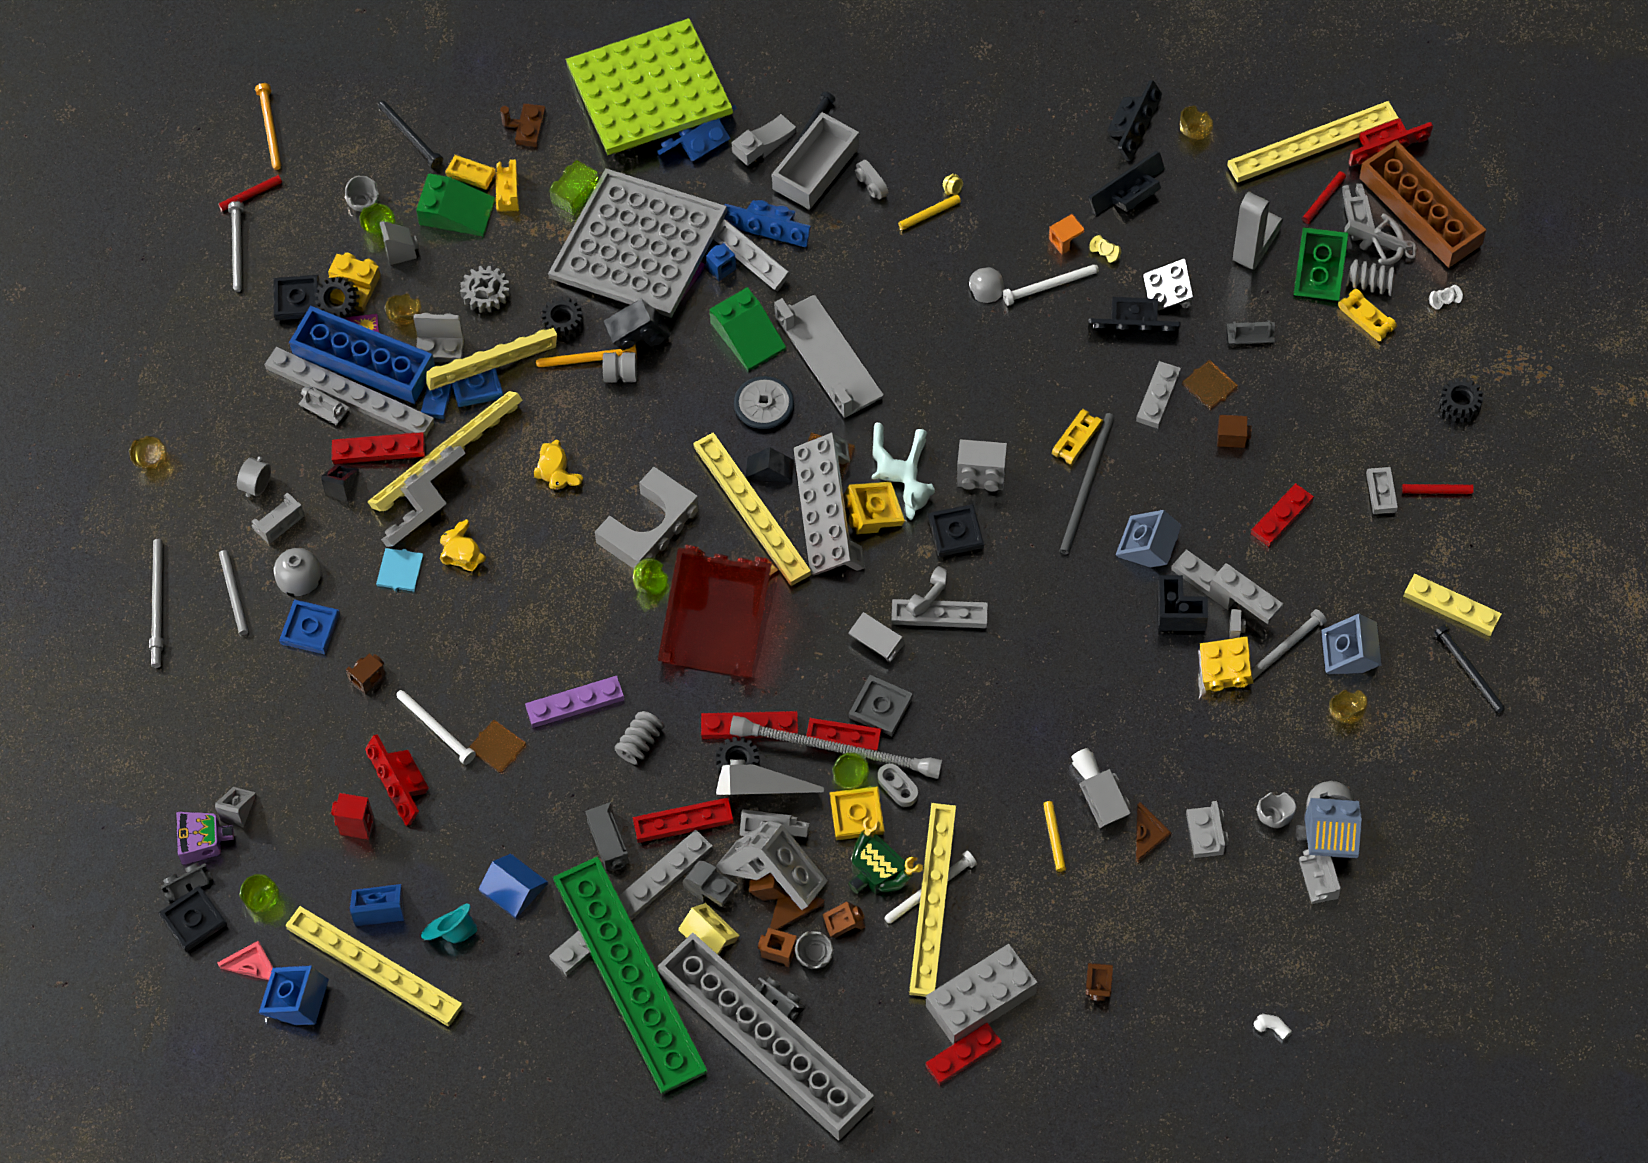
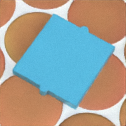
[376,548,424,592]

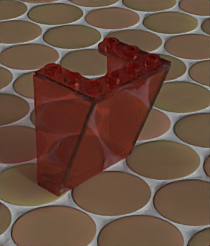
[658,545,779,679]

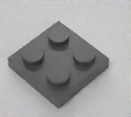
[848,675,913,737]

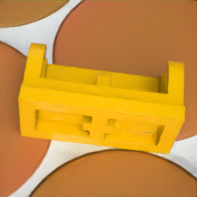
[496,159,519,212]

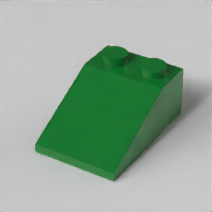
[416,173,495,237]
[1294,228,1349,301]
[709,287,786,372]

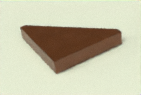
[1136,802,1171,864]
[770,893,825,930]

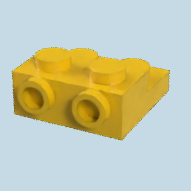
[328,253,381,312]
[843,482,905,534]
[1200,637,1254,691]

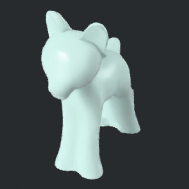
[872,423,935,520]

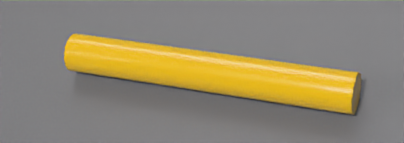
[898,194,961,230]
[1043,801,1066,872]

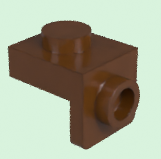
[1086,962,1113,1000]

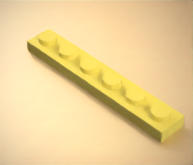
[426,328,557,390]

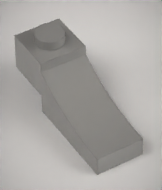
[732,114,796,166]

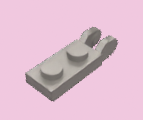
[1342,184,1375,241]

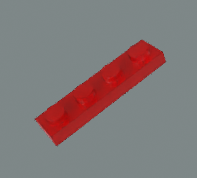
[332,432,425,464]
[701,711,798,739]
[633,798,733,843]

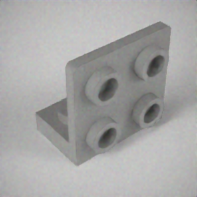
[414,313,464,362]

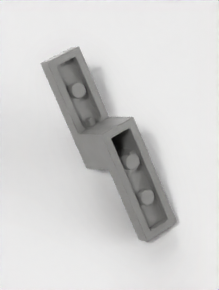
[381,445,465,547]
[1171,549,1283,624]

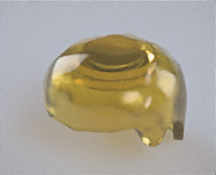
[1179,106,1213,140]
[384,293,421,326]
[129,436,167,471]
[1329,689,1368,724]

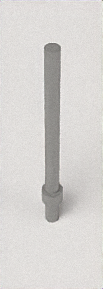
[149,539,164,668]

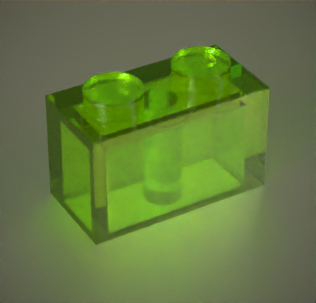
[550,160,599,215]

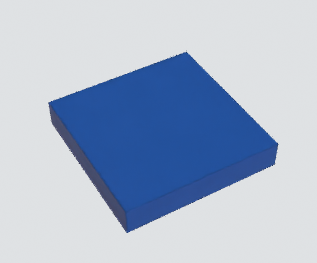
[452,368,504,407]
[279,600,340,654]

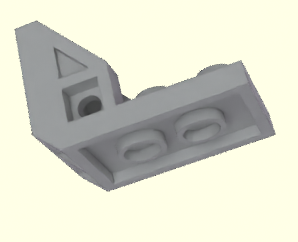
[716,821,828,910]

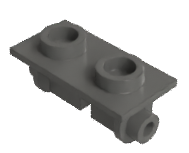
[1227,320,1275,344]
[161,862,213,902]
[755,976,805,1021]

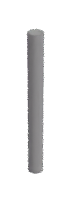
[219,550,248,635]

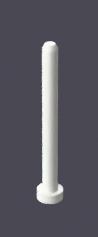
[1002,265,1099,306]
[397,690,476,765]
[884,851,977,924]

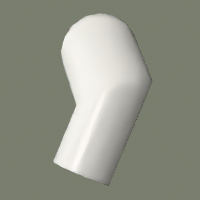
[1254,1014,1292,1040]

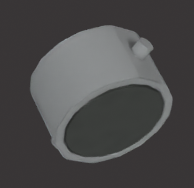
[237,456,271,497]

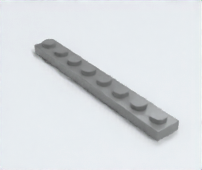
[264,347,435,437]
[549,830,713,976]

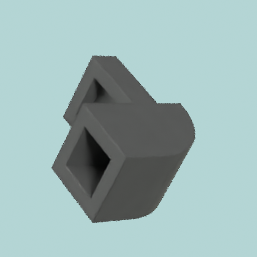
[683,861,737,907]

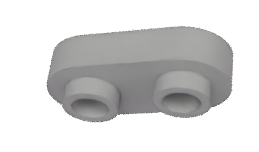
[855,160,888,199]
[878,764,918,807]

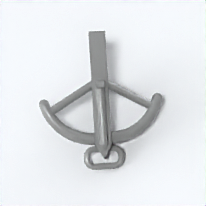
[1344,214,1416,265]

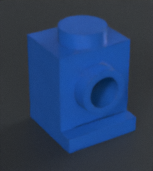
[704,243,736,281]

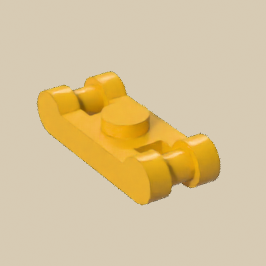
[1338,289,1397,341]
[1051,409,1103,466]

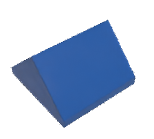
[479,854,548,919]
[350,884,404,926]

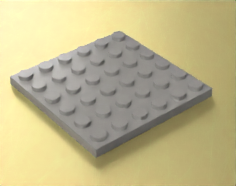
[548,169,727,318]

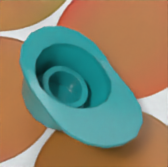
[421,903,478,943]

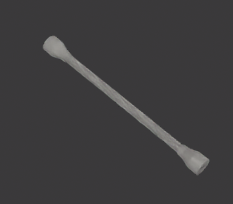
[730,715,942,779]

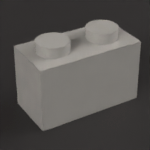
[1079,769,1131,828]

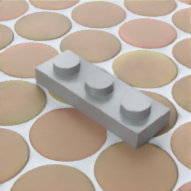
[1136,361,1181,428]

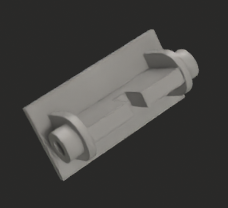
[299,386,349,425]

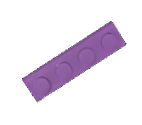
[525,676,624,728]

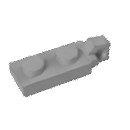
[740,809,809,839]

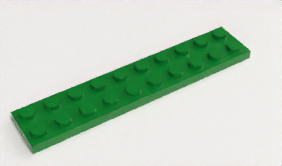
[553,856,707,1094]

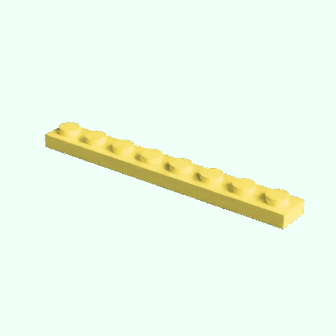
[1228,101,1398,183]
[367,391,523,511]
[693,433,811,586]
[909,803,956,997]
[285,906,463,1027]

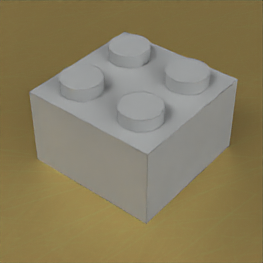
[957,439,1007,491]

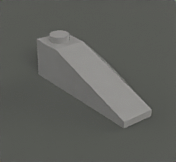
[716,760,824,795]

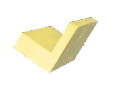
[679,903,740,955]

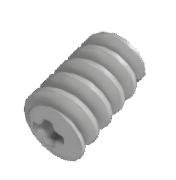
[1346,259,1396,296]
[615,711,665,765]

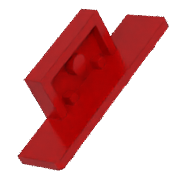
[1348,118,1433,166]
[366,734,429,826]

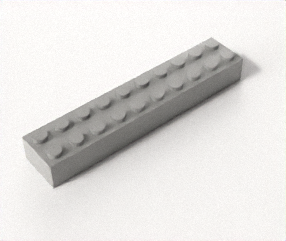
[658,933,874,1141]

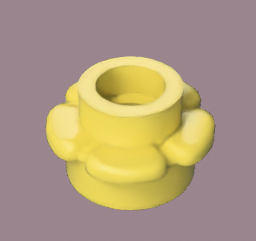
[943,174,963,195]

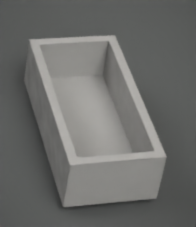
[772,112,859,210]
[926,944,1037,1044]

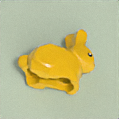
[534,440,583,490]
[440,519,486,571]

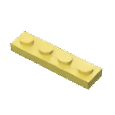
[1403,574,1502,636]

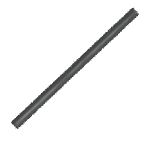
[1060,413,1115,554]

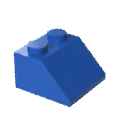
[259,966,329,1025]

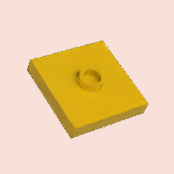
[830,786,884,840]

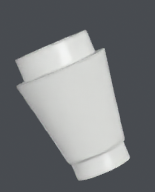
[1071,748,1100,780]

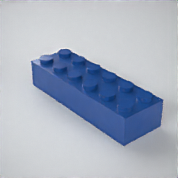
[289,306,435,404]

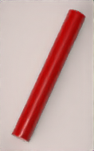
[1302,171,1346,224]
[218,175,282,212]
[1402,484,1474,494]

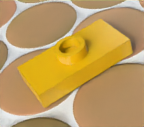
[445,155,496,190]

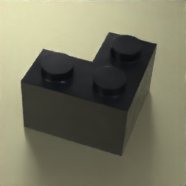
[603,298,671,351]
[1157,575,1208,631]

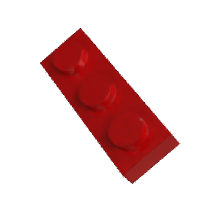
[1251,483,1314,547]
[806,718,881,752]
[925,1023,1002,1085]

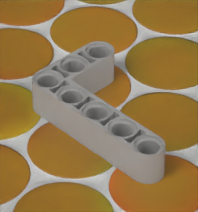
[1233,192,1283,270]

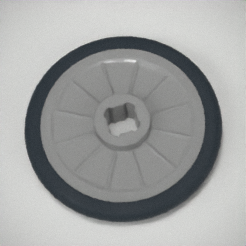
[734,376,794,429]

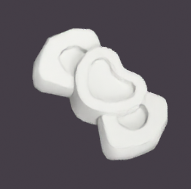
[1429,285,1463,310]

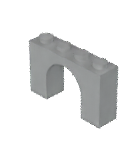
[595,467,699,573]

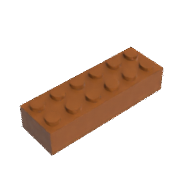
[1360,140,1486,268]

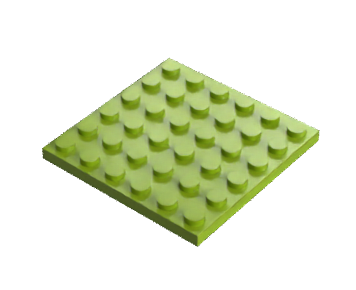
[566,18,733,155]

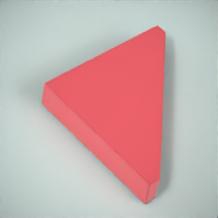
[217,941,273,980]

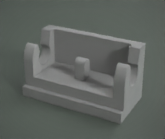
[251,493,304,544]
[848,612,905,661]
[1299,850,1340,904]

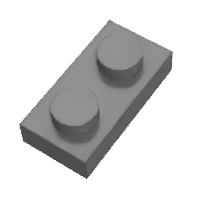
[1366,467,1398,514]

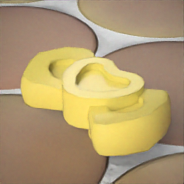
[1089,235,1121,263]

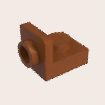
[822,902,865,938]

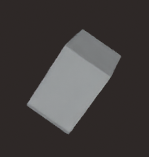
[215,787,256,827]

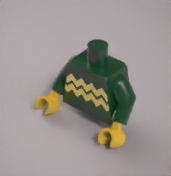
[848,817,923,894]

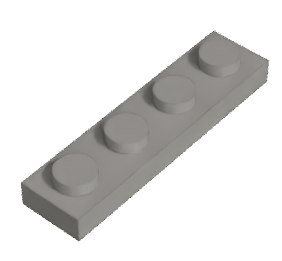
[713,219,791,291]
[892,599,988,628]

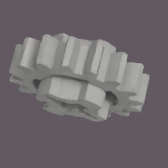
[460,266,510,313]

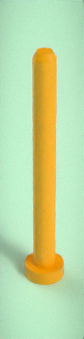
[255,83,281,170]
[536,344,637,368]

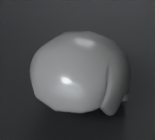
[345,176,379,212]
[969,267,1004,303]
[1256,792,1297,828]
[795,931,833,969]

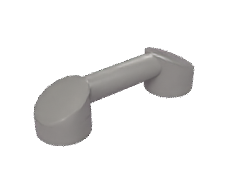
[907,566,947,615]

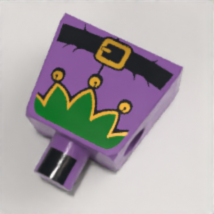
[177,812,234,864]

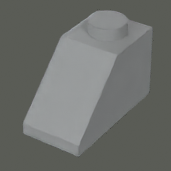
[380,221,419,265]

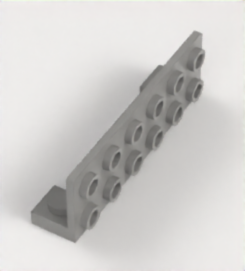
[774,295,883,418]
[794,433,865,576]

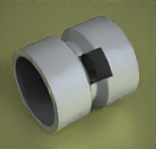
[603,352,637,383]

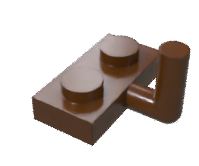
[500,103,546,147]

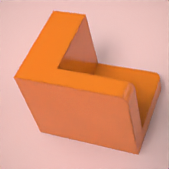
[1049,214,1084,254]

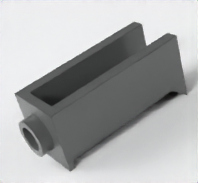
[585,802,629,871]

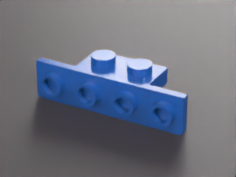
[657,105,737,161]
[723,200,811,247]

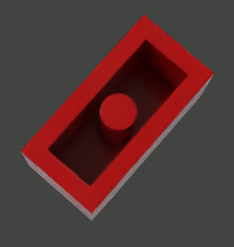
[331,793,374,839]

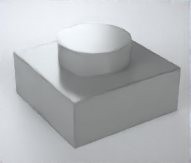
[1229,609,1245,639]

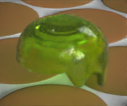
[359,203,396,237]
[633,558,668,596]
[832,753,869,789]
[239,874,279,914]

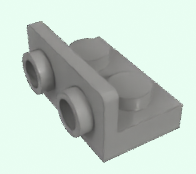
[1186,801,1228,858]

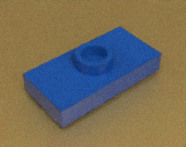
[421,383,452,419]

